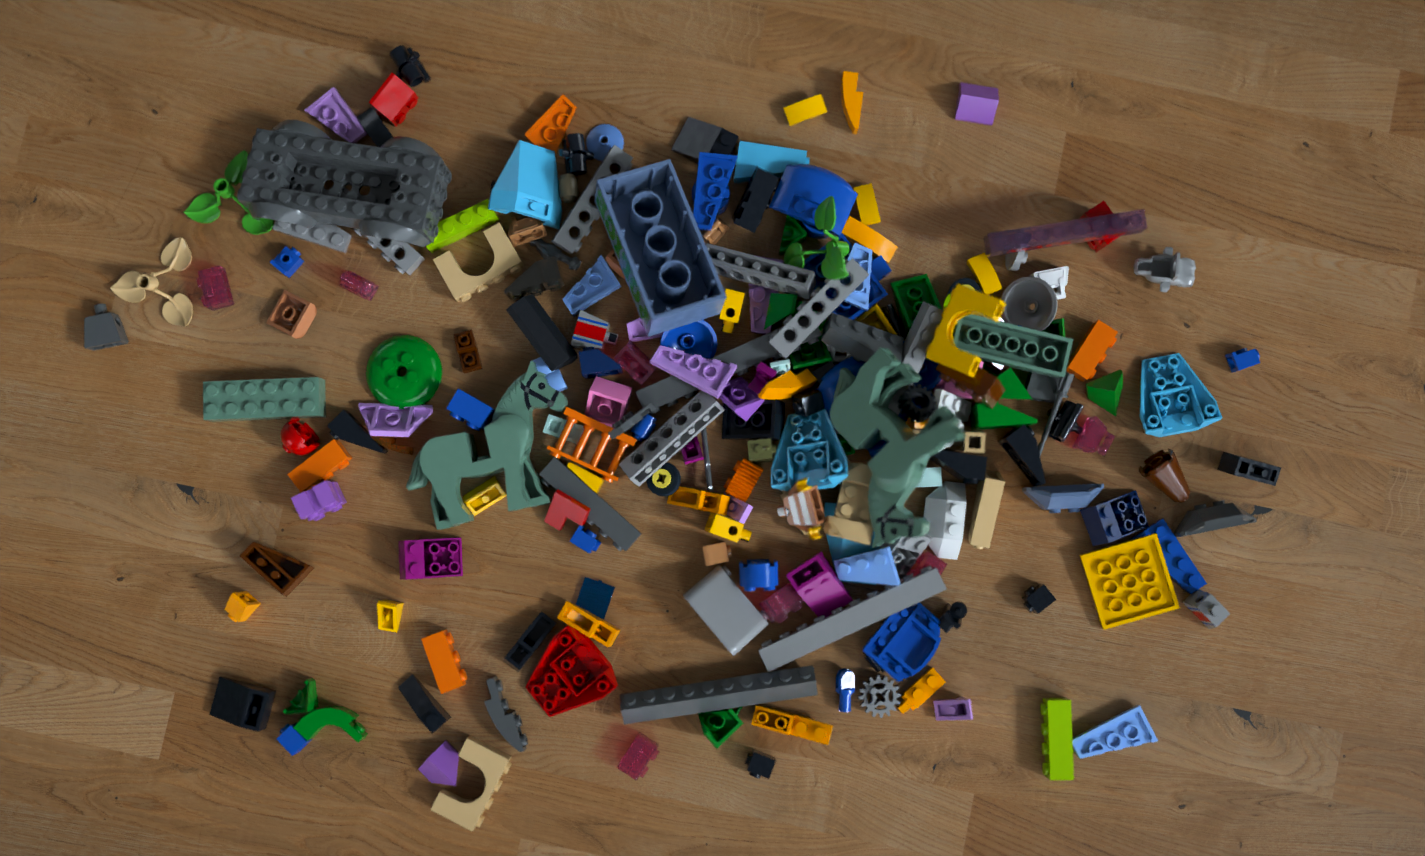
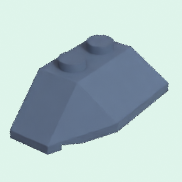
[1022,483,1104,513]

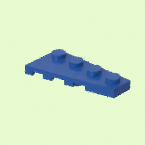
[693,152,738,231]
[1129,519,1207,594]

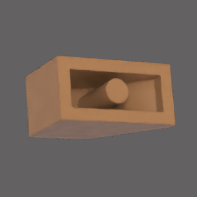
[702,542,732,566]

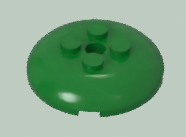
[366,335,443,409]

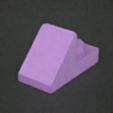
[723,492,753,524]
[933,697,973,721]

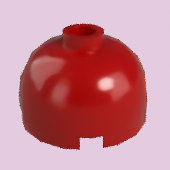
[280,417,320,456]

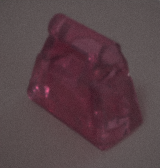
[339,271,379,301]
[1073,416,1115,456]

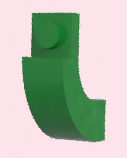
[293,706,368,743]

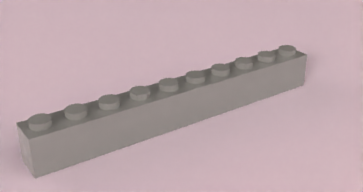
[758,565,946,672]

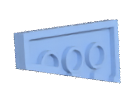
[1072,705,1158,759]

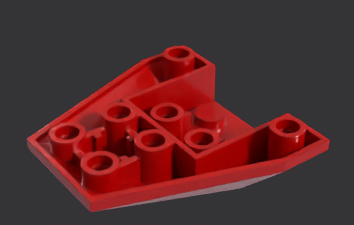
[525,625,618,717]

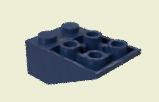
[1080,490,1149,546]

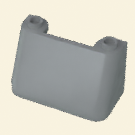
[683,565,769,656]

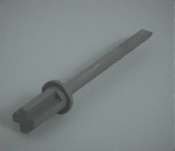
[1038,371,1074,456]
[694,395,713,491]

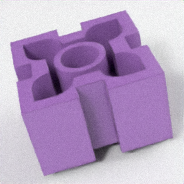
[291,480,347,521]

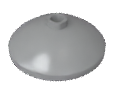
[1001,277,1058,331]

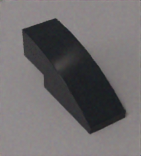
[503,611,556,672]

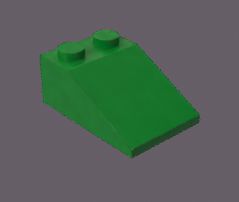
[891,274,942,337]
[970,402,1038,430]

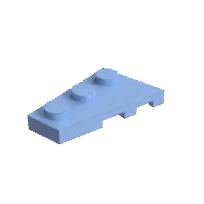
[832,243,872,311]
[562,255,621,317]
[833,546,900,586]

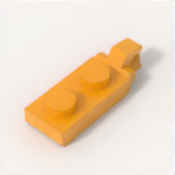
[897,667,946,714]

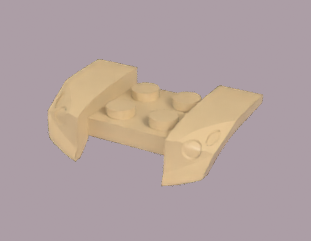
[823,463,873,545]

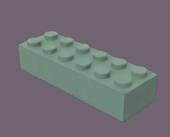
[953,314,1073,378]
[203,377,326,422]

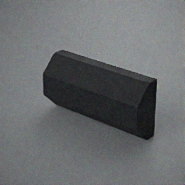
[506,294,578,372]

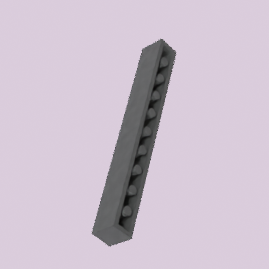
[636,317,822,415]
[620,665,817,724]

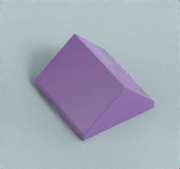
[955,82,999,126]
[719,377,765,421]

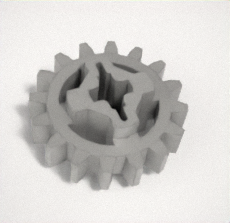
[858,674,901,718]

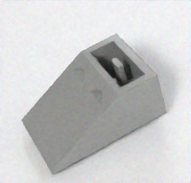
[879,534,932,582]

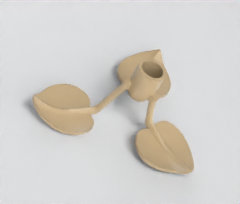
[110,237,193,327]

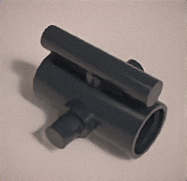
[390,45,431,87]
[559,133,594,175]
[1047,400,1084,442]

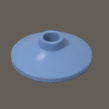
[586,124,624,161]

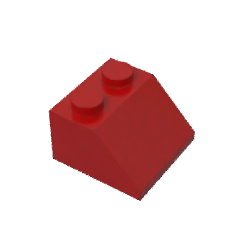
[369,73,418,127]

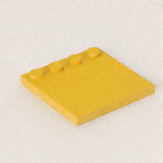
[1079,533,1180,630]

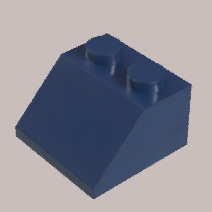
[579,347,623,379]

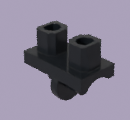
[938,601,967,633]

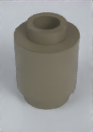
[558,174,579,203]

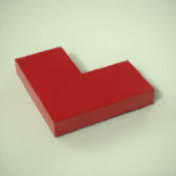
[544,489,591,531]

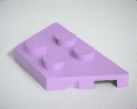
[359,403,433,437]

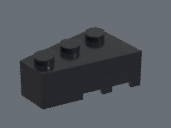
[732,166,779,233]

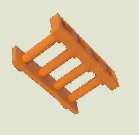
[547,407,637,483]

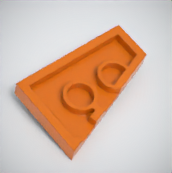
[524,94,577,154]

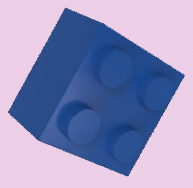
[446,388,495,432]

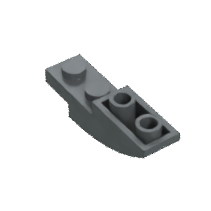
[484,676,528,752]

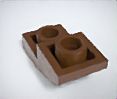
[453,330,483,374]

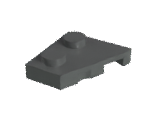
[608,402,656,439]

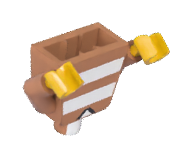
[777,477,826,539]

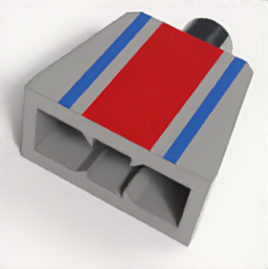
[571,310,618,351]
[1183,589,1230,629]

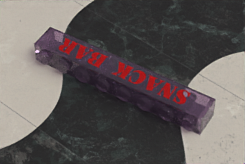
[984,209,1147,257]

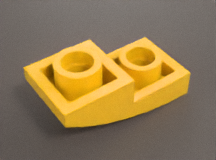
[784,94,827,126]
[853,183,881,225]
[967,253,1002,295]

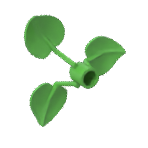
[184,150,274,235]
[784,196,849,280]

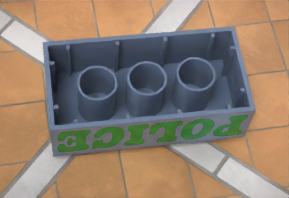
[595,159,727,337]

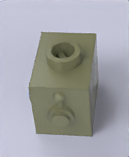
[747,438,777,464]

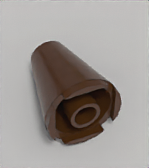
[1139,449,1191,503]

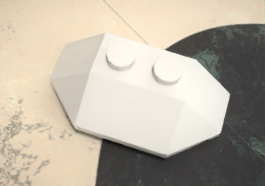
[923,481,966,560]

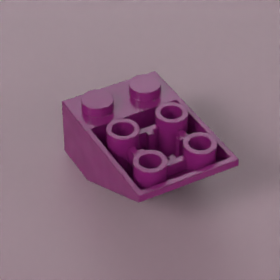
[398,538,463,580]
[786,551,853,617]

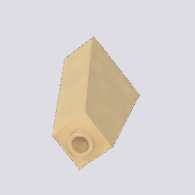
[968,470,1005,549]

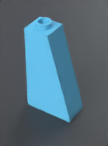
[734,141,810,183]

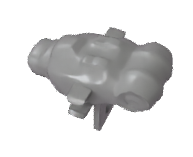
[1133,247,1196,292]

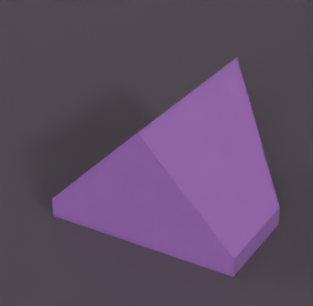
[418,741,459,786]

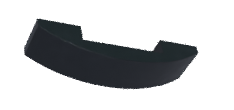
[357,107,393,147]

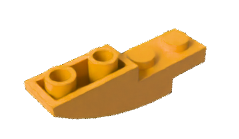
[751,705,833,745]

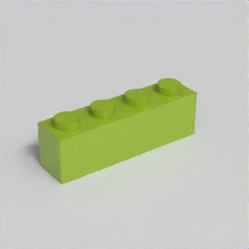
[426,199,500,253]
[1040,698,1074,780]

